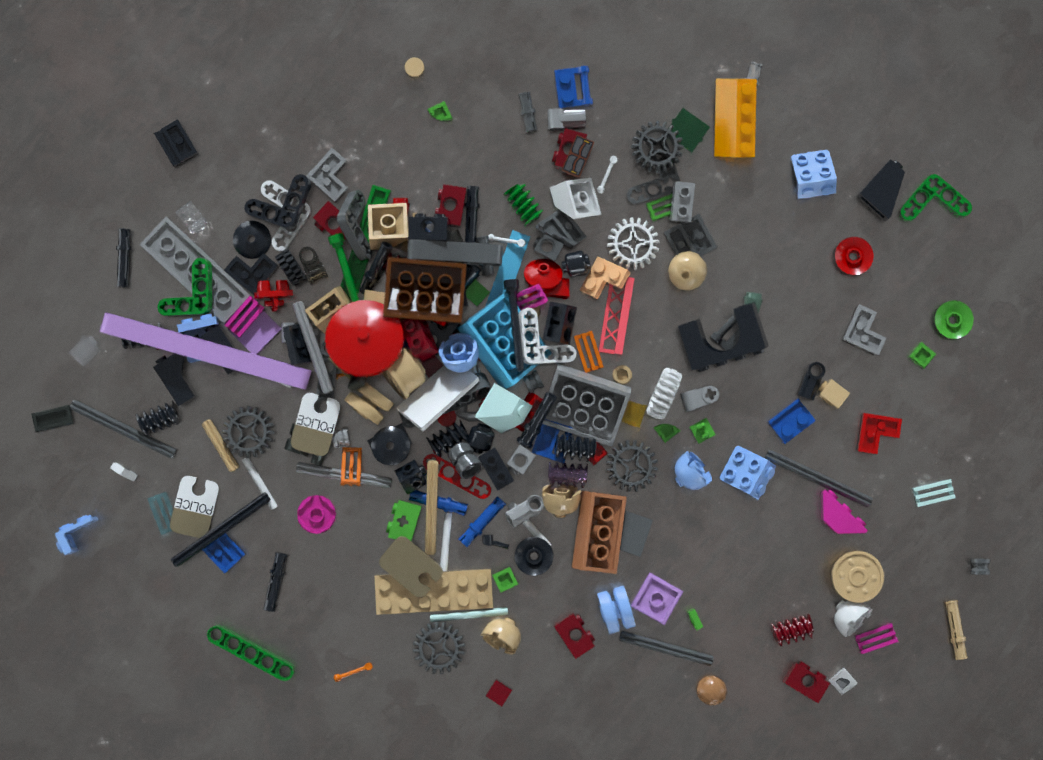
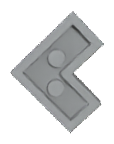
[306,148,348,203]
[842,304,886,356]

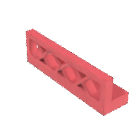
[599,277,634,356]

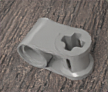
[680,386,719,412]

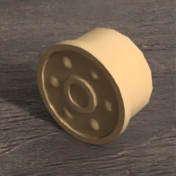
[382,347,426,400]
[831,551,884,603]

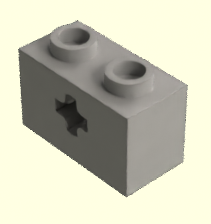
[669,181,695,223]

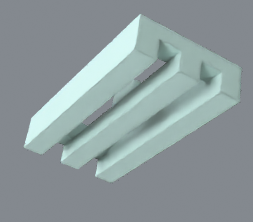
[912,479,956,507]

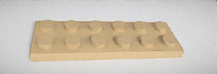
[374,569,493,615]

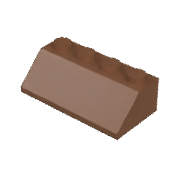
[572,491,627,574]

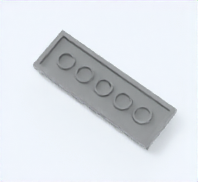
[140,217,251,324]

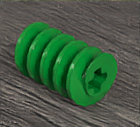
[503,184,543,226]

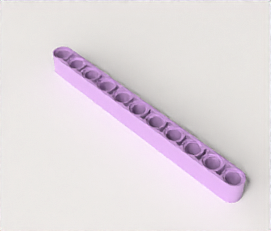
[100,312,312,389]

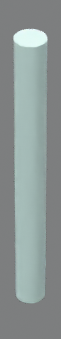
[430,607,508,622]

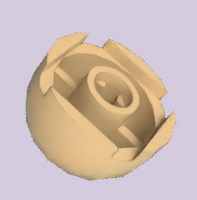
[668,251,707,291]
[542,483,581,518]
[481,618,521,655]

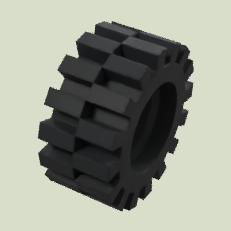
[275,249,306,286]

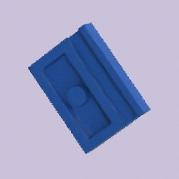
[768,398,816,444]
[202,533,246,574]

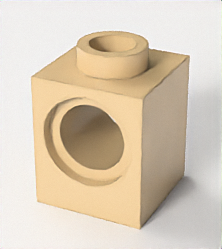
[817,379,850,409]

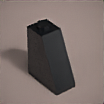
[857,159,905,221]

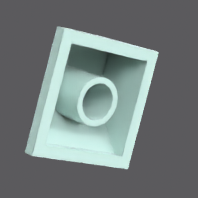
[475,383,532,434]

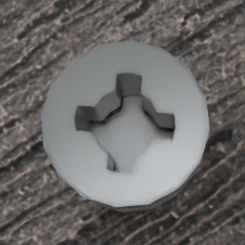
[332,427,350,448]

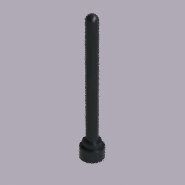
[503,279,524,372]

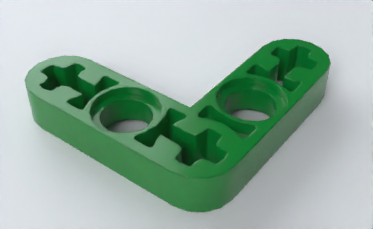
[899,174,972,222]
[157,258,213,316]

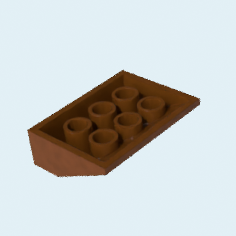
[383,257,466,323]

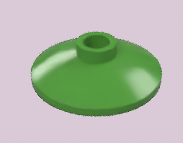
[935,300,974,339]

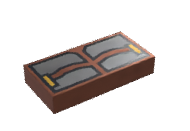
[561,135,594,178]

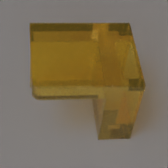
[621,401,647,428]

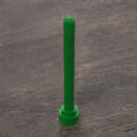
[328,233,359,302]

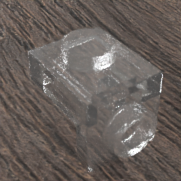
[175,200,207,234]

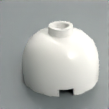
[834,600,873,637]

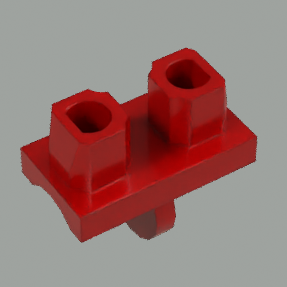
[254,280,293,312]

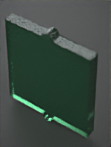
[668,108,710,153]

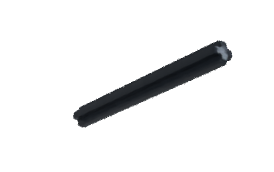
[171,492,271,567]

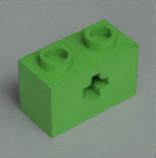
[386,500,422,541]

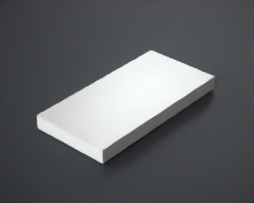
[396,365,480,431]

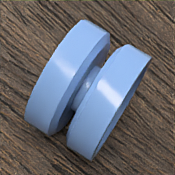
[597,586,636,634]

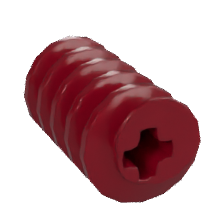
[771,614,814,647]

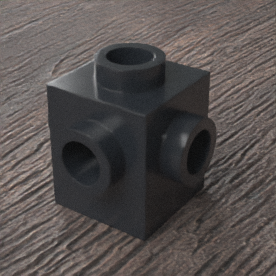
[394,459,427,494]

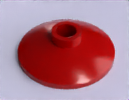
[835,237,874,275]
[524,259,563,290]

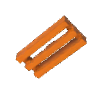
[573,331,604,373]
[341,447,362,486]

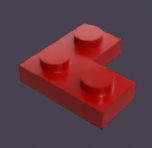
[857,413,902,454]

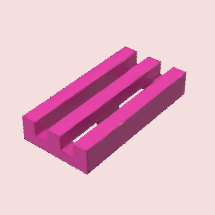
[516,284,548,310]
[225,296,265,338]
[854,623,898,654]

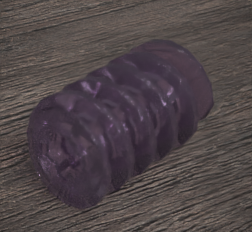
[548,462,588,488]

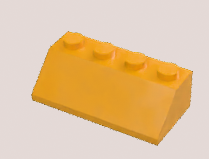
[714,78,757,157]

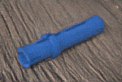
[409,490,468,516]
[458,496,506,547]

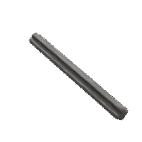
[70,400,177,458]
[765,450,873,507]

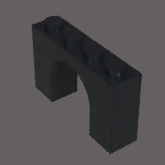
[678,302,769,372]
[153,325,236,406]

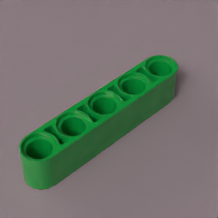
[207,625,295,681]

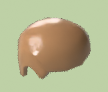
[697,676,728,706]

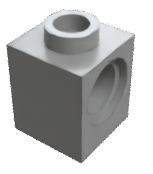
[507,445,536,476]

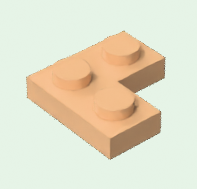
[580,257,631,299]

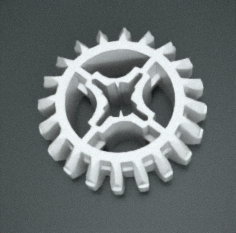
[607,217,659,270]
[646,368,682,420]

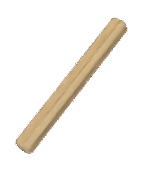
[425,460,438,555]

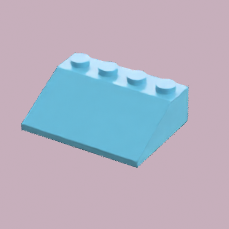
[457,292,552,389]

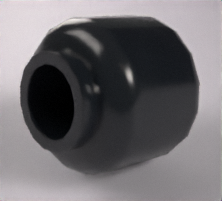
[562,251,591,278]
[468,423,495,454]

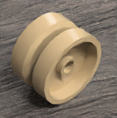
[344,382,394,425]

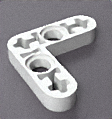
[261,181,311,252]
[518,308,576,365]

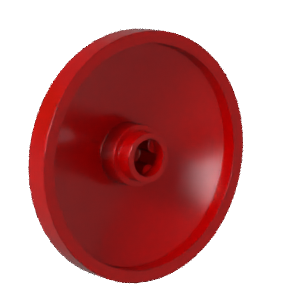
[325,300,404,377]

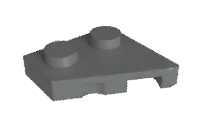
[535,209,587,249]

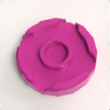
[297,495,336,534]

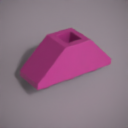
[820,490,868,534]

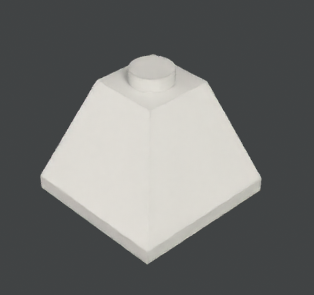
[550,178,601,219]

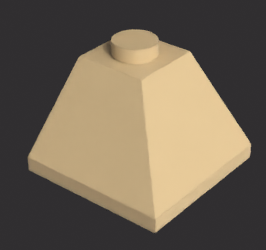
[368,203,408,250]

